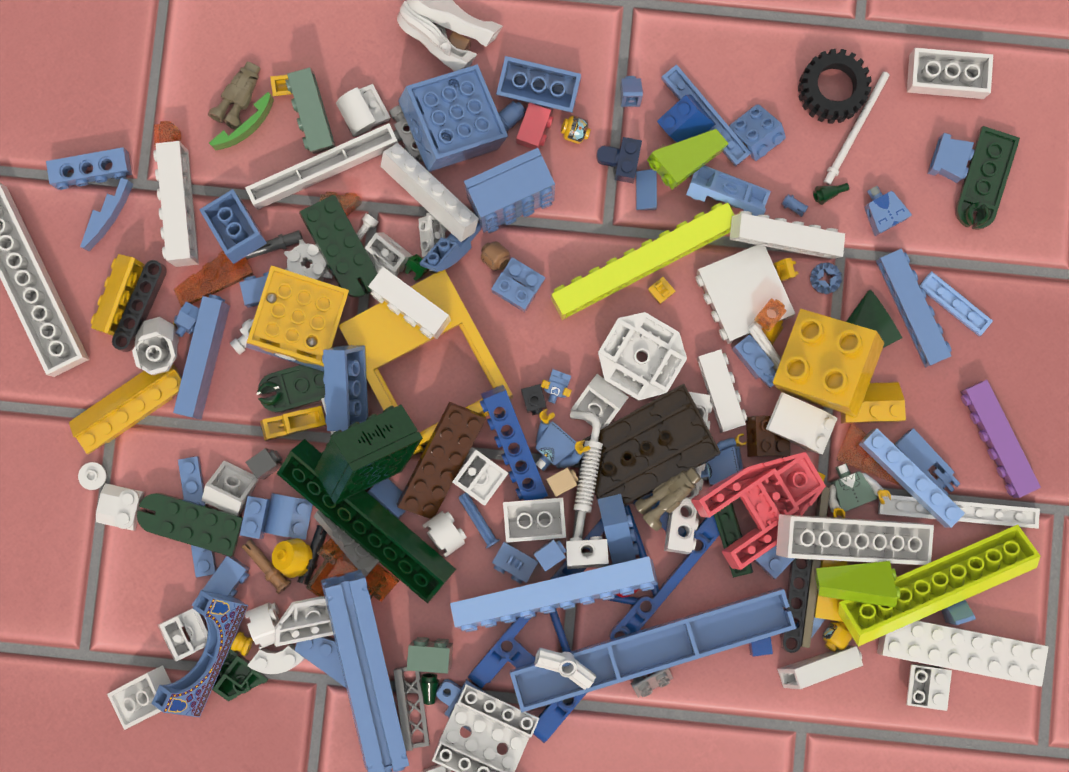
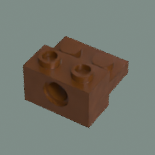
[746,416,790,457]

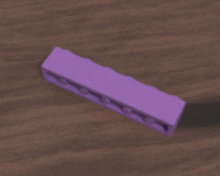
[960,380,1041,498]

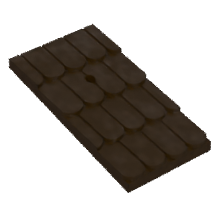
[579,384,721,507]

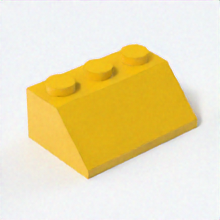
[841,382,906,424]

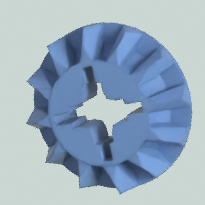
[810,263,842,294]

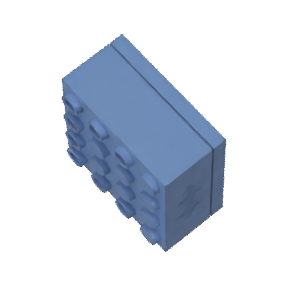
[398,64,508,172]
[464,148,555,233]

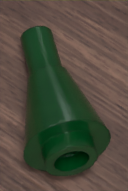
[813,183,850,205]

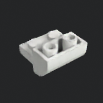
[336,84,391,137]

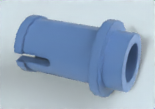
[782,194,808,217]

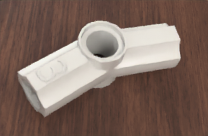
[534,648,596,690]

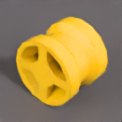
[231,632,254,656]

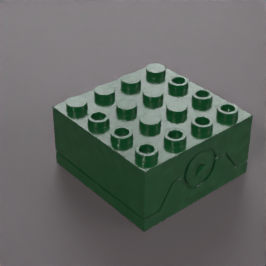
[314,405,423,504]

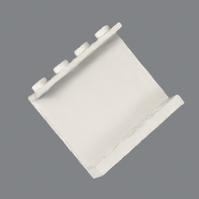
[695,245,795,344]

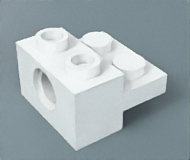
[365,232,413,277]
[566,536,609,569]
[158,608,208,661]

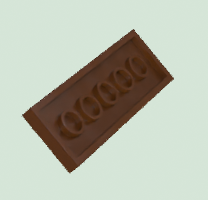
[397,402,486,519]

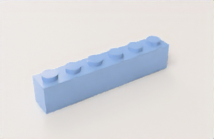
[858,428,965,528]

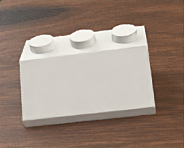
[503,498,566,542]

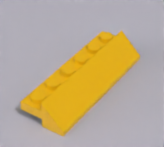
[69,364,182,454]

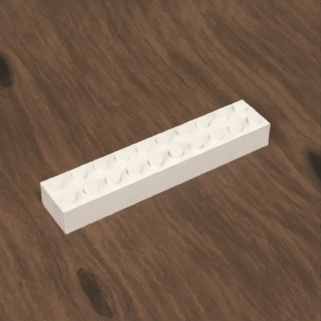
[0,183,90,377]

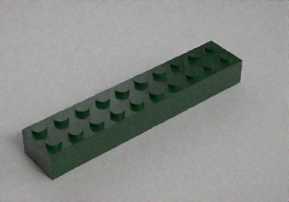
[277,439,456,604]

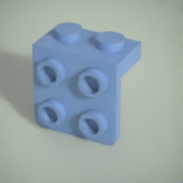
[729,105,786,161]

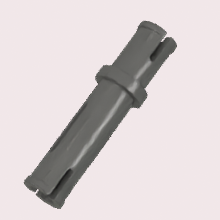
[246,230,303,260]

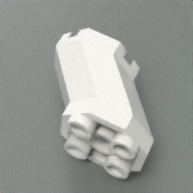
[132,317,179,375]

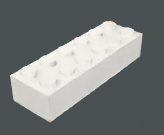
[153,141,199,267]

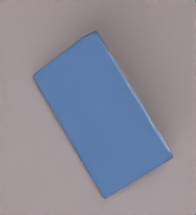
[636,169,657,210]

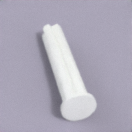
[748,322,781,372]

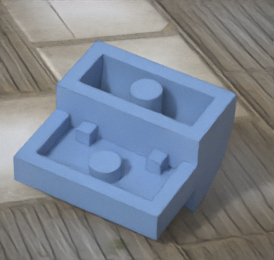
[264,493,313,540]

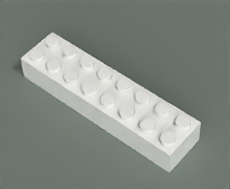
[776,514,934,565]
[877,621,1048,687]

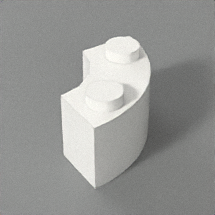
[247,644,305,674]

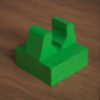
[405,254,429,280]

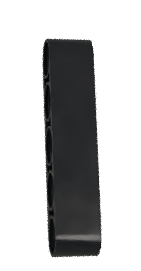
[112,260,167,352]
[781,558,811,653]

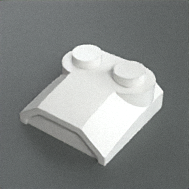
[96,483,145,531]

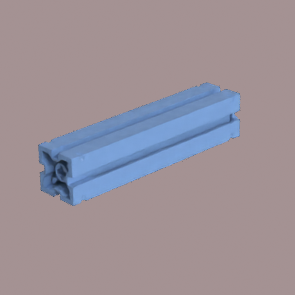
[321,570,409,772]

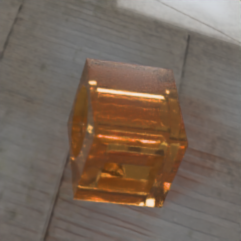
[754,298,787,332]

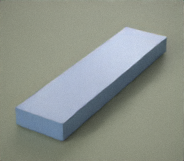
[919,271,993,336]

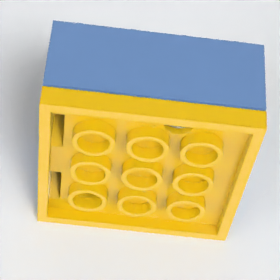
[246,265,349,371]

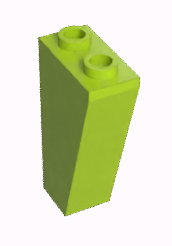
[647,129,729,190]
[815,561,900,607]

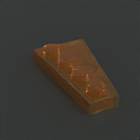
[174,251,254,307]
[836,423,902,487]

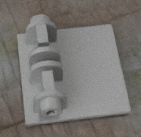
[630,668,673,698]

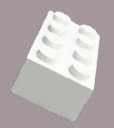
[907,48,993,99]
[368,267,451,339]

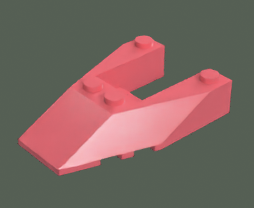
[691,452,826,570]

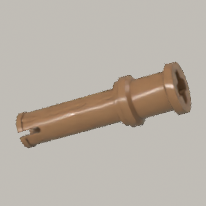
[242,539,292,594]

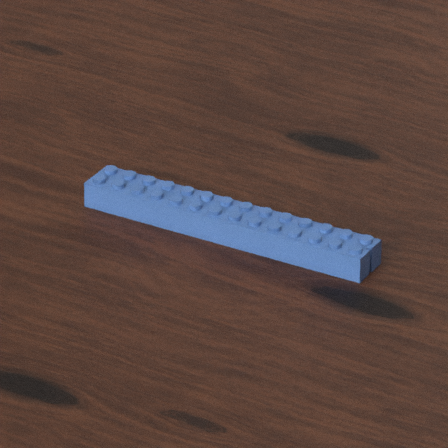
[510,588,796,713]

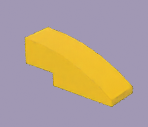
[260,406,326,441]

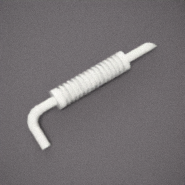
[570,411,603,538]

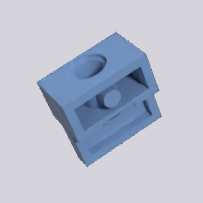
[491,257,546,312]

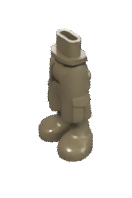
[208,61,261,130]
[635,467,701,531]

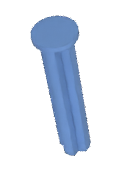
[459,493,500,549]

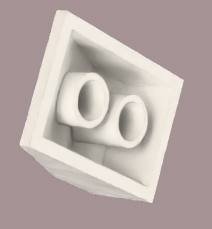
[766,392,837,455]
[107,665,171,730]

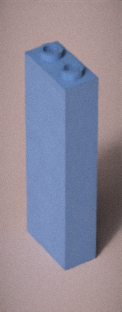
[173,294,230,420]

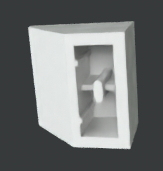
[906,664,952,711]

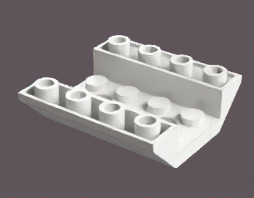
[432,685,540,772]

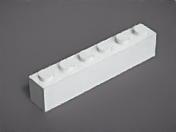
[380,143,479,242]
[730,211,845,259]

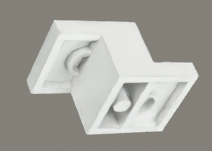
[453,447,509,506]

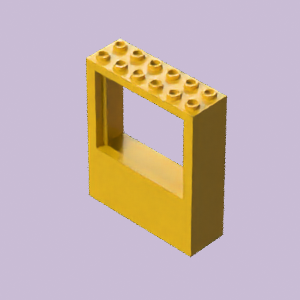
[338,270,513,455]

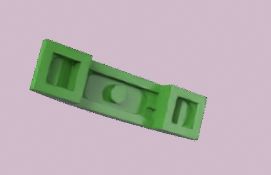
[209,92,274,150]

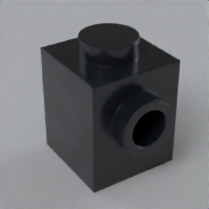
[521,384,547,416]

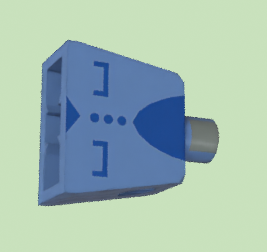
[864,186,912,236]

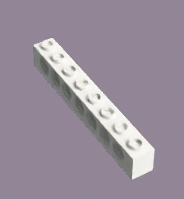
[664,392,713,554]

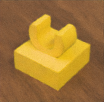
[773,258,799,282]
[648,277,676,304]

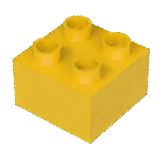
[772,308,884,417]

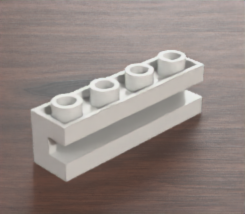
[696,349,747,433]

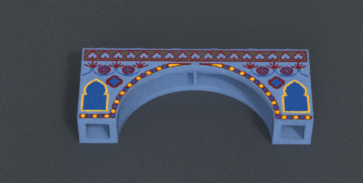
[151,590,248,717]

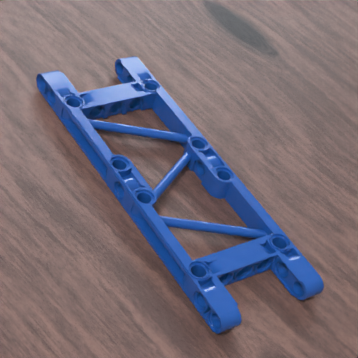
[468,493,720,743]

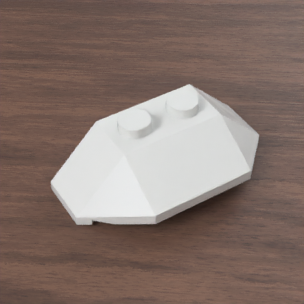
[275,596,333,647]

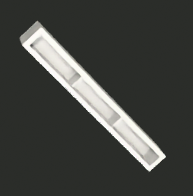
[245,123,398,210]

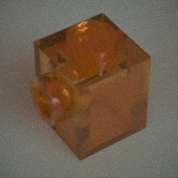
[154,121,181,148]

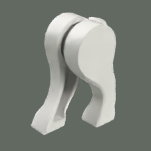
[397,0,503,71]

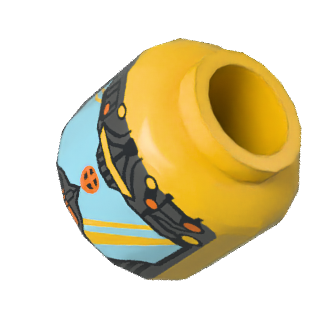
[560,116,591,144]
[822,621,853,652]

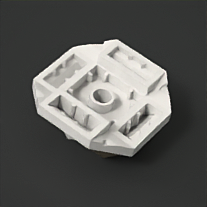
[598,312,687,401]

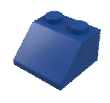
[657,95,716,142]

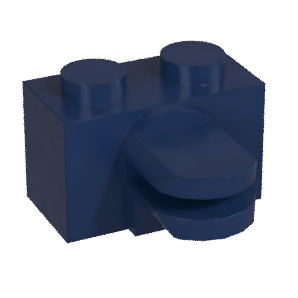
[596,137,642,184]

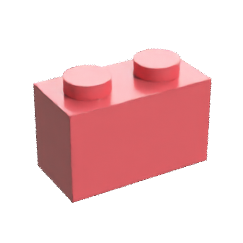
[516,103,554,149]

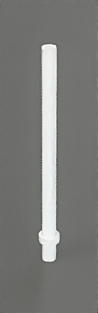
[823,72,890,185]

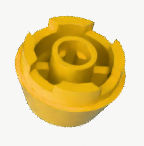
[272,538,312,578]

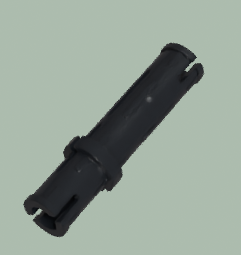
[297,525,327,586]

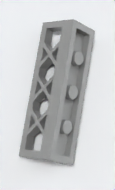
[393,667,430,751]

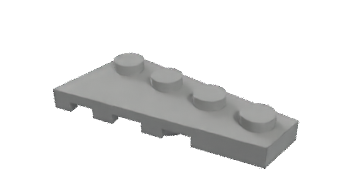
[313,510,379,577]

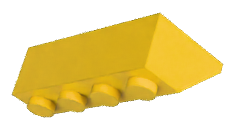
[91,254,145,336]

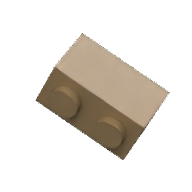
[546,468,579,497]

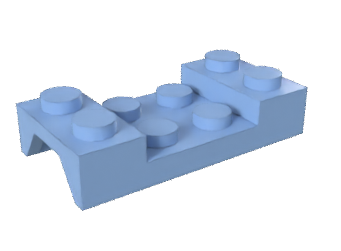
[686,165,771,216]

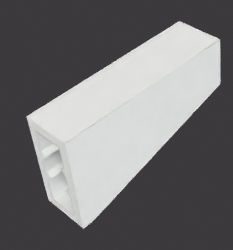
[777,646,863,689]

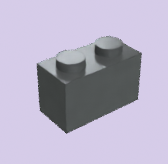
[245,448,283,480]

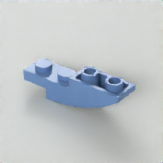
[420,223,481,272]

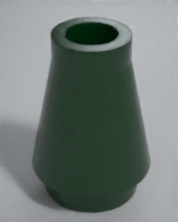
[419,673,439,705]

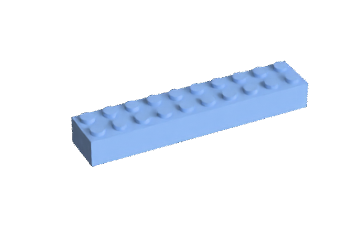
[450,556,658,632]

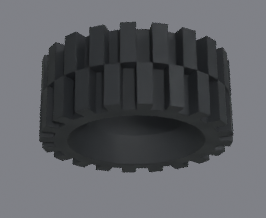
[798,49,872,124]

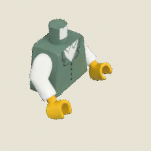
[828,463,891,518]

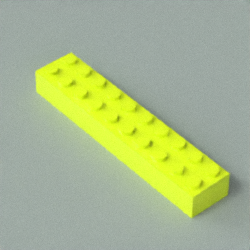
[551,202,735,320]
[838,524,1041,647]

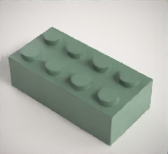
[285,67,336,154]

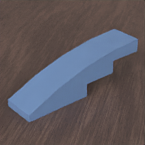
[80,178,133,251]

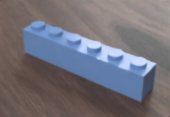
[876,248,952,367]

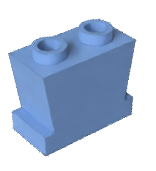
[927,133,974,183]

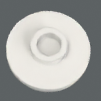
[78,462,107,490]

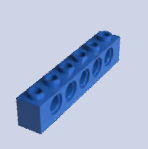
[480,385,548,501]

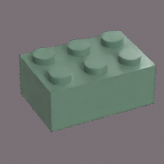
[407,637,453,674]

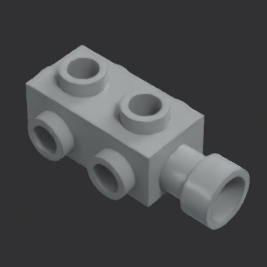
[389,105,423,162]

